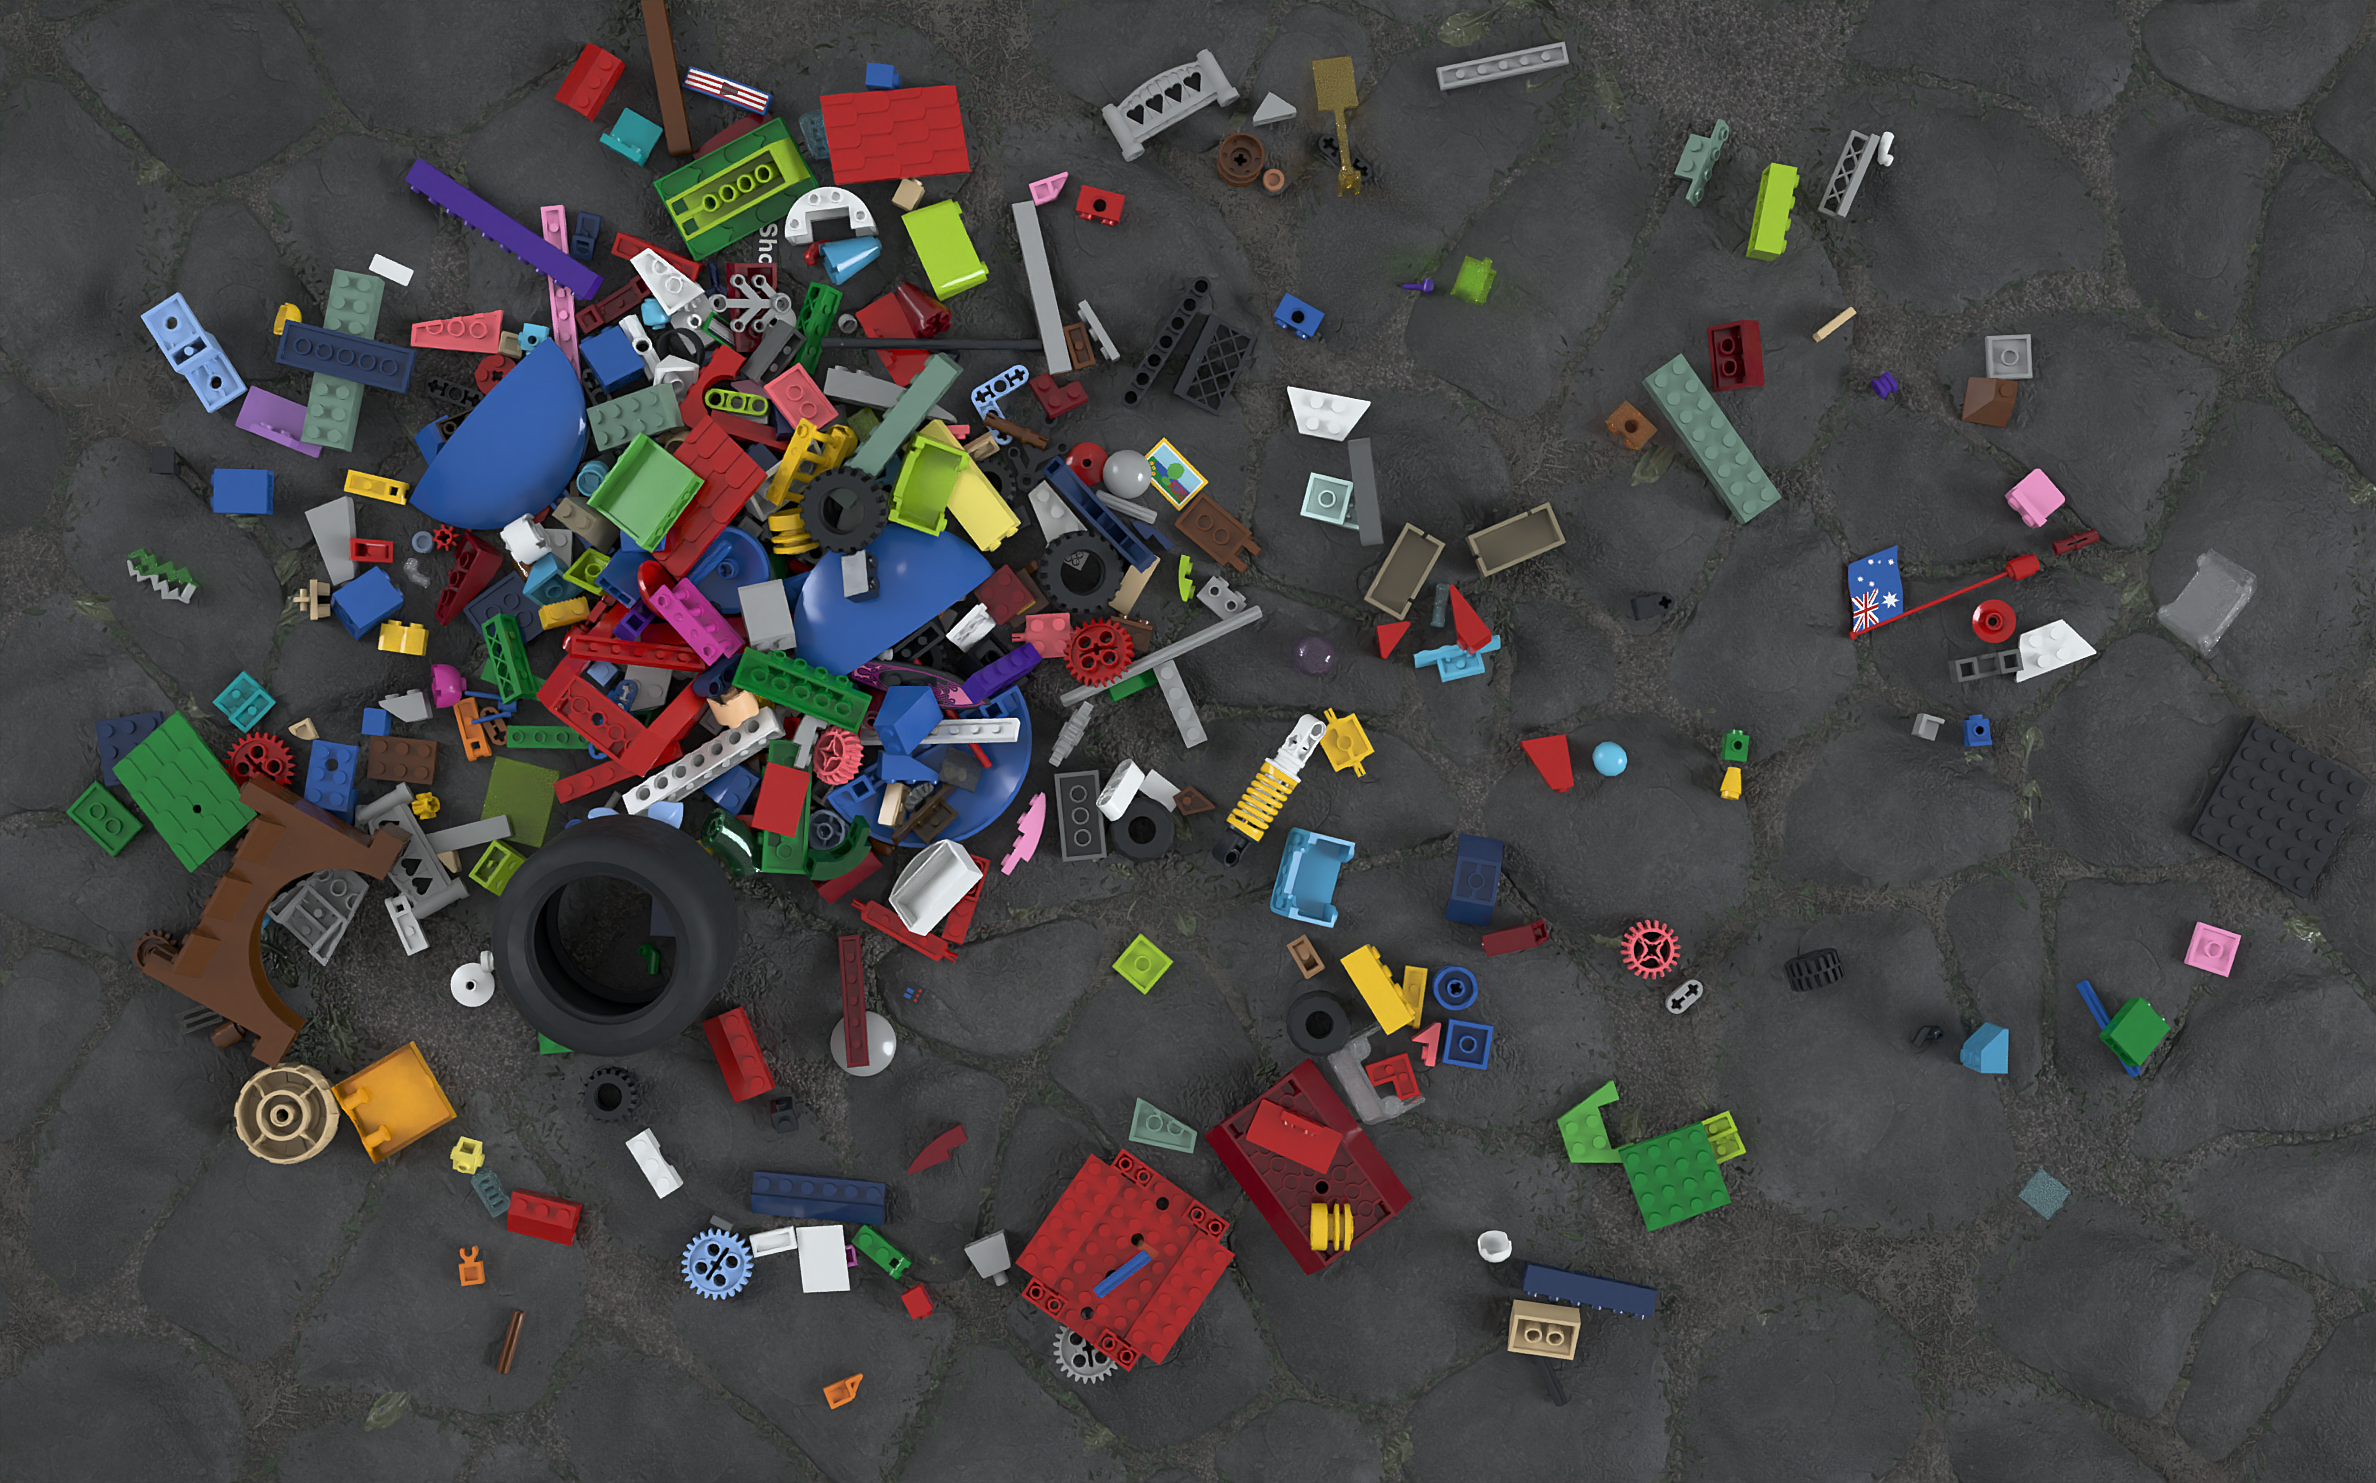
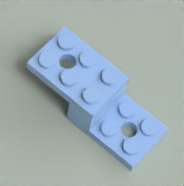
[141,293,248,413]

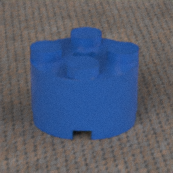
[1432,965,1478,1010]

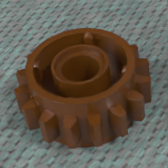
[132,930,182,977]

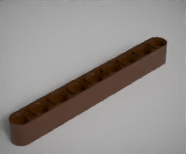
[641,0,694,158]

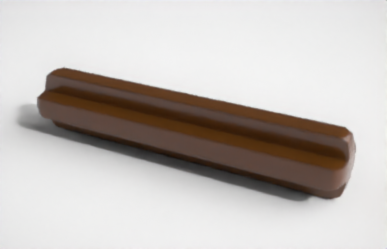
[497,1310,526,1375]

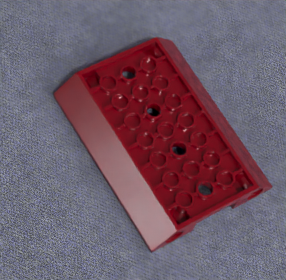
[1204,1057,1412,1276]

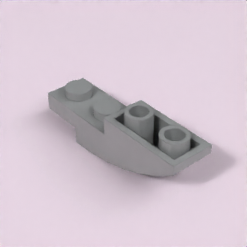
[791,714,831,770]

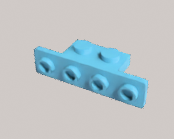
[1414,635,1501,682]

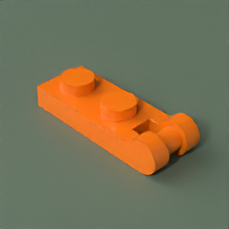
[453,697,492,762]

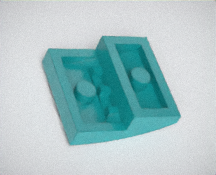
[212,670,276,734]

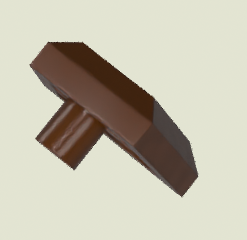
[1172,786,1215,816]

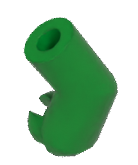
[638,944,660,974]

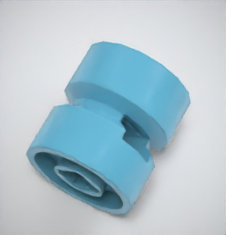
[576,461,610,497]

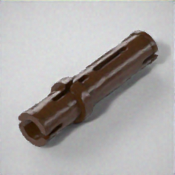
[983,412,1049,451]

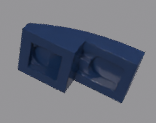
[570,211,603,261]
[1132,521,1174,552]

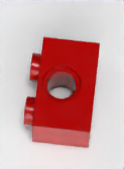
[1076,185,1125,227]

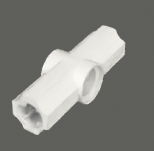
[619,314,661,382]

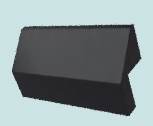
[890,615,947,663]

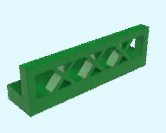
[787,282,843,375]
[481,613,537,705]

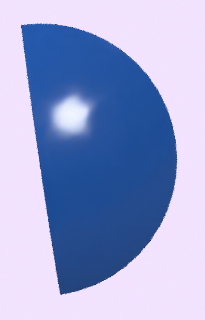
[409,337,587,530]
[793,522,995,676]
[826,684,1032,848]

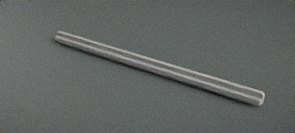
[1060,605,1263,707]

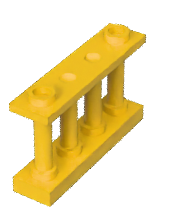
[765,417,853,508]

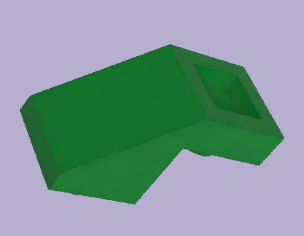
[1107,668,1159,703]

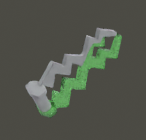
[127,548,200,604]

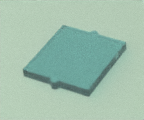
[2018,1168,2071,1220]

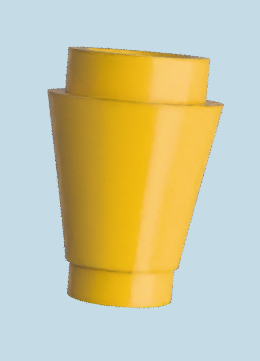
[1720,767,1741,800]

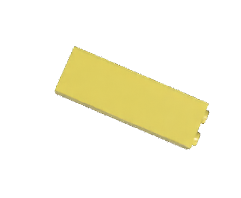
[902,419,1021,552]

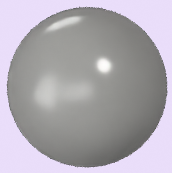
[1103,450,1152,499]

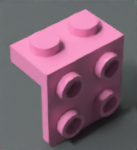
[2004,469,2065,528]

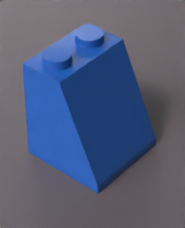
[579,325,645,396]
[330,566,404,641]
[873,686,944,756]

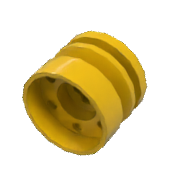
[767,508,820,555]
[1311,1203,1353,1251]

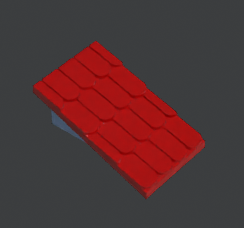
[820,85,971,185]
[648,414,768,583]

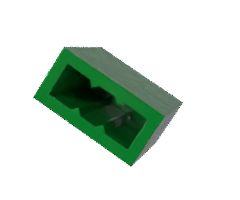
[2099,997,2171,1067]

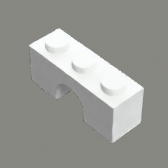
[626,1128,683,1199]

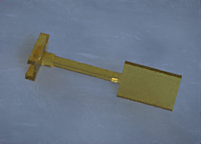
[1312,56,1361,197]

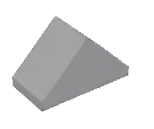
[1252,92,1297,127]

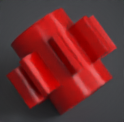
[431,524,461,552]

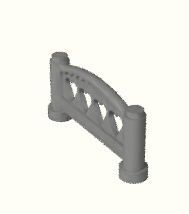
[1102,49,1240,162]
[355,782,470,920]

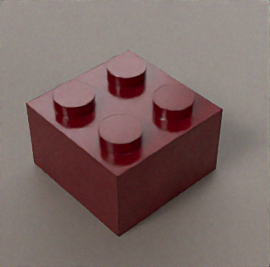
[972,564,1037,626]

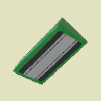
[700,311,740,354]

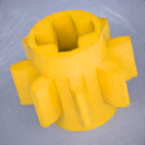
[412,792,440,820]

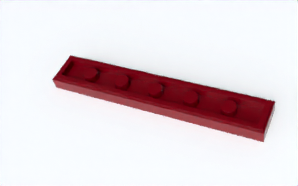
[838,935,870,1068]

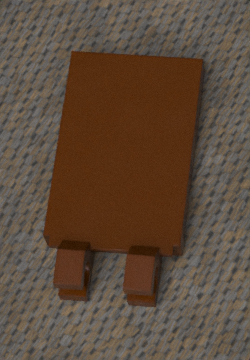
[1174,492,1262,574]

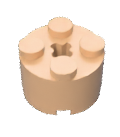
[707,685,759,729]

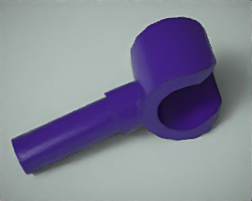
[1403,278,1435,294]

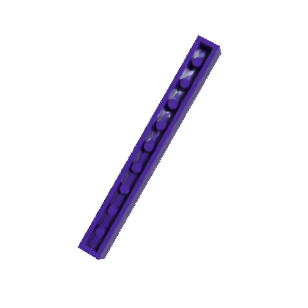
[405,158,604,301]

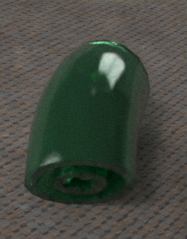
[700,808,762,877]

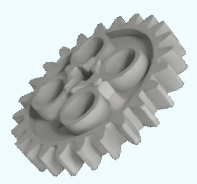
[1049,701,1094,767]
[1053,1311,1118,1384]

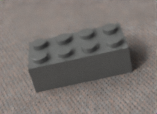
[1054,770,1107,862]

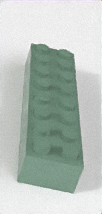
[301,269,385,453]
[829,352,964,510]
[1641,354,1782,524]

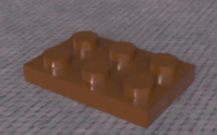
[367,735,439,785]

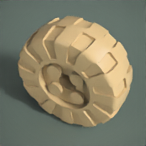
[234,1062,341,1164]

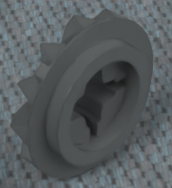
[905,783,935,812]

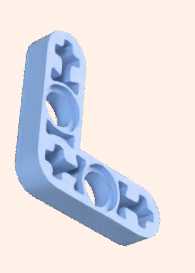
[971,365,1029,445]

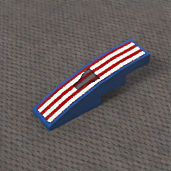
[682,66,773,117]

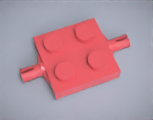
[1012,612,1078,658]

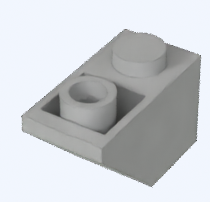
[379,689,433,723]

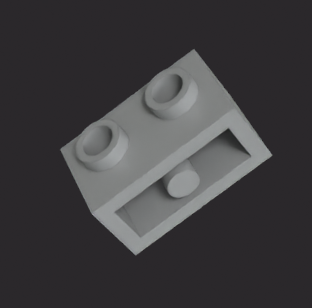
[1196,576,1247,620]

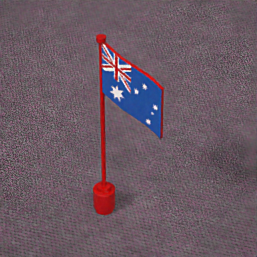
[1848,545,2040,640]

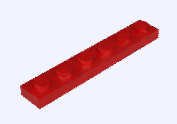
[570,634,705,673]

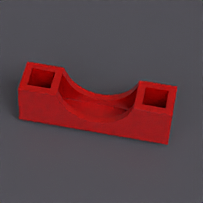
[678,344,747,430]

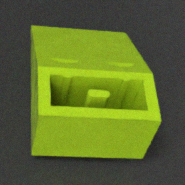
[468,839,528,896]

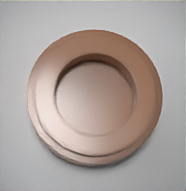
[1262,169,1284,192]

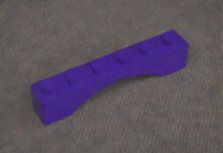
[612,575,678,642]

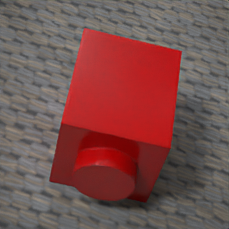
[901,1282,934,1320]

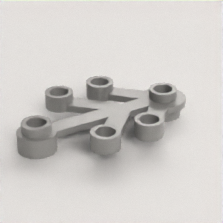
[708,274,791,332]

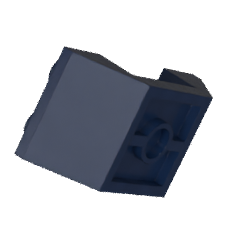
[1445,833,1503,927]

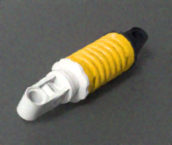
[1212,714,1326,868]

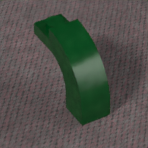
[803,815,871,880]

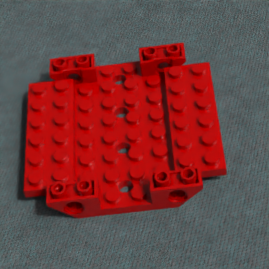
[1015,1148,1235,1371]

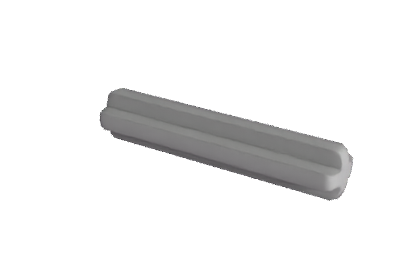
[1096,490,1157,524]

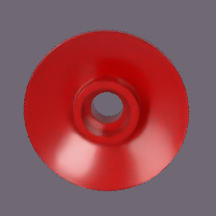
[1066,442,1108,486]
[1972,599,2016,643]

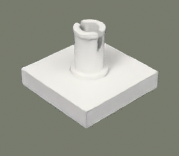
[670,294,718,356]

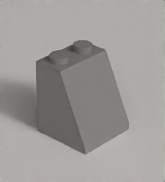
[738,579,796,654]

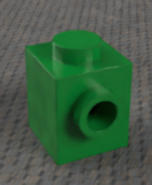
[1721,729,1749,762]

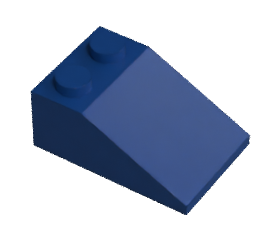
[700,762,763,816]

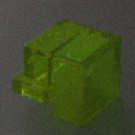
[1450,255,1497,306]

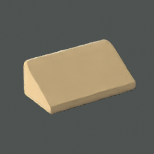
[878,783,912,829]

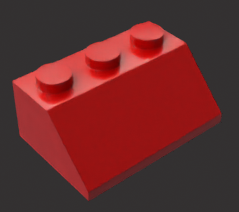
[554,43,626,122]
[507,1188,582,1246]

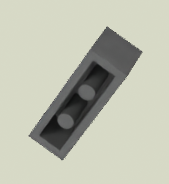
[740,319,807,388]

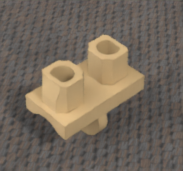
[293,580,330,620]

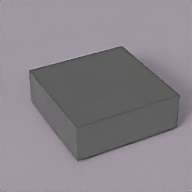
[710,1212,736,1232]

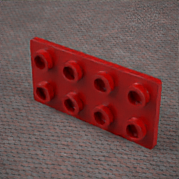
[856,292,930,387]
[1245,1099,1343,1174]

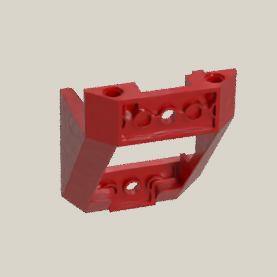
[536,596,744,777]

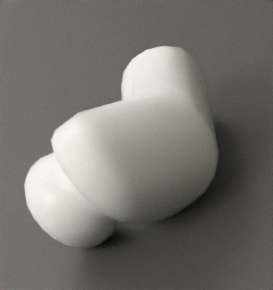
[1877,132,1894,166]

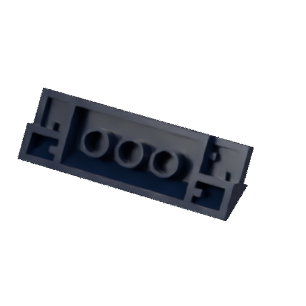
[751,1170,886,1225]

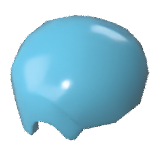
[1592,741,1627,776]

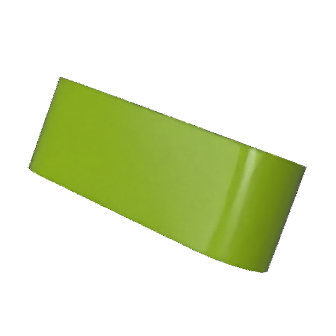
[705,389,771,418]

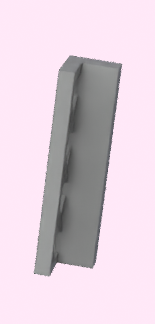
[1817,130,1880,221]

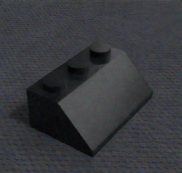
[954,632,1036,693]

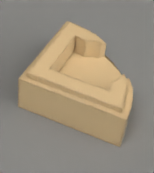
[288,718,319,740]

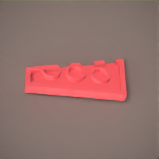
[410,310,504,354]

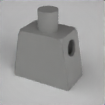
[964,1229,1012,1286]

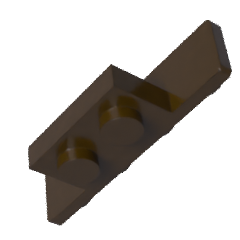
[892,777,959,846]

